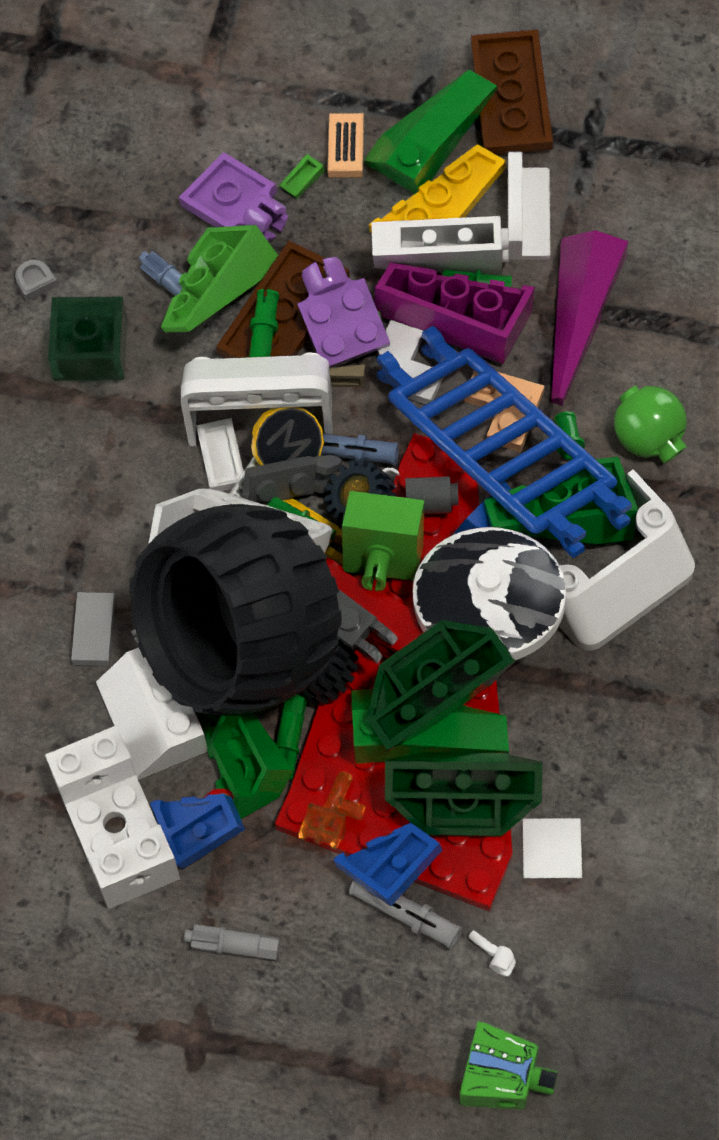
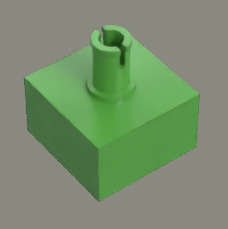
[342,491,424,591]

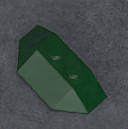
[366,620,516,751]
[385,752,543,836]

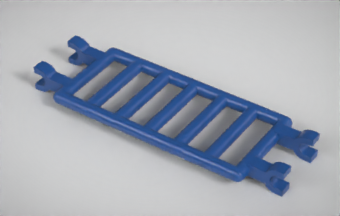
[377,326,632,558]

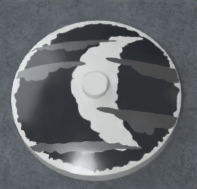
[413,527,566,660]

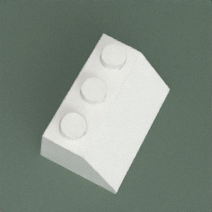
[96,648,208,780]

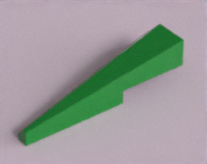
[198,712,294,819]

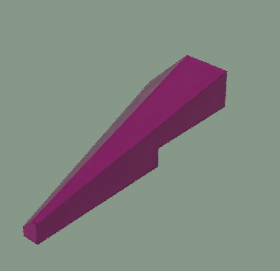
[551,230,628,406]

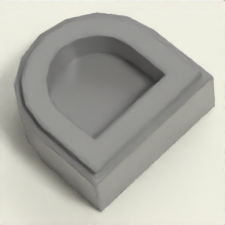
[15,260,58,301]

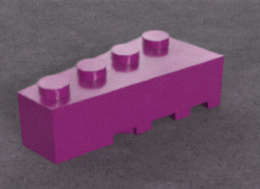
[374,262,535,364]

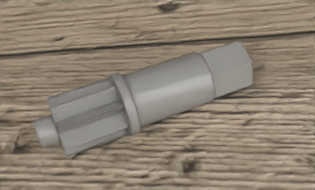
[184,924,280,960]

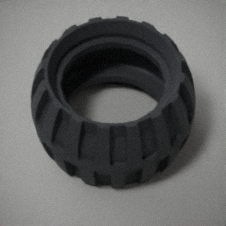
[129,504,342,716]

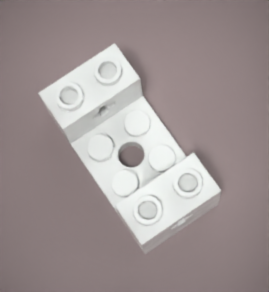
[45,725,180,909]

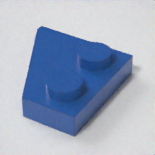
[150,794,245,869]
[333,823,443,907]

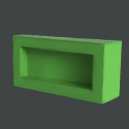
[279,154,325,200]

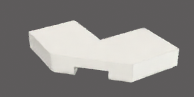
[378,320,444,404]

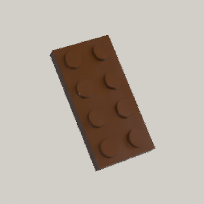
[471,29,553,155]
[216,241,350,358]

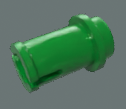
[553,411,585,460]

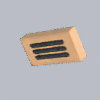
[328,113,364,178]

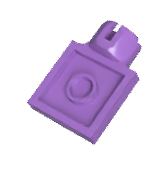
[178,152,288,242]
[297,257,390,368]

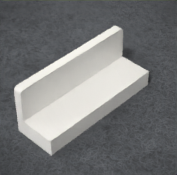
[508,152,550,260]

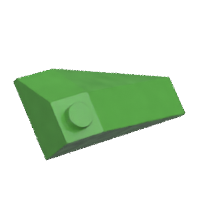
[161,225,278,332]

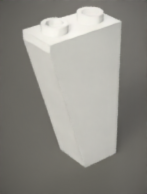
[372,216,509,275]

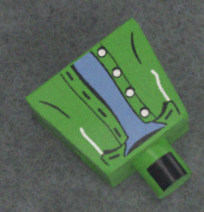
[460,1021,558,1110]

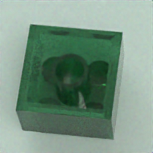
[48,296,128,381]

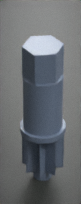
[139,251,182,296]

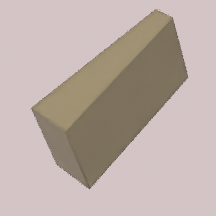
[330,364,366,388]

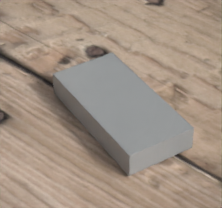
[71,592,115,666]

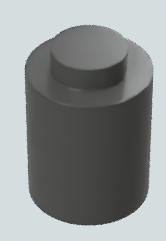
[405,476,458,514]

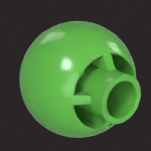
[614,385,687,464]

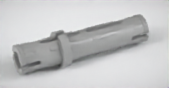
[349,880,463,949]

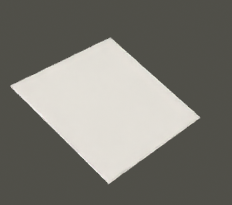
[523,818,582,878]

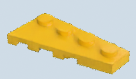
[369,144,506,233]

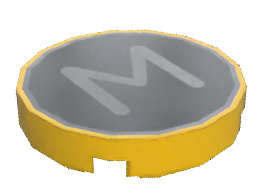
[251,407,324,465]

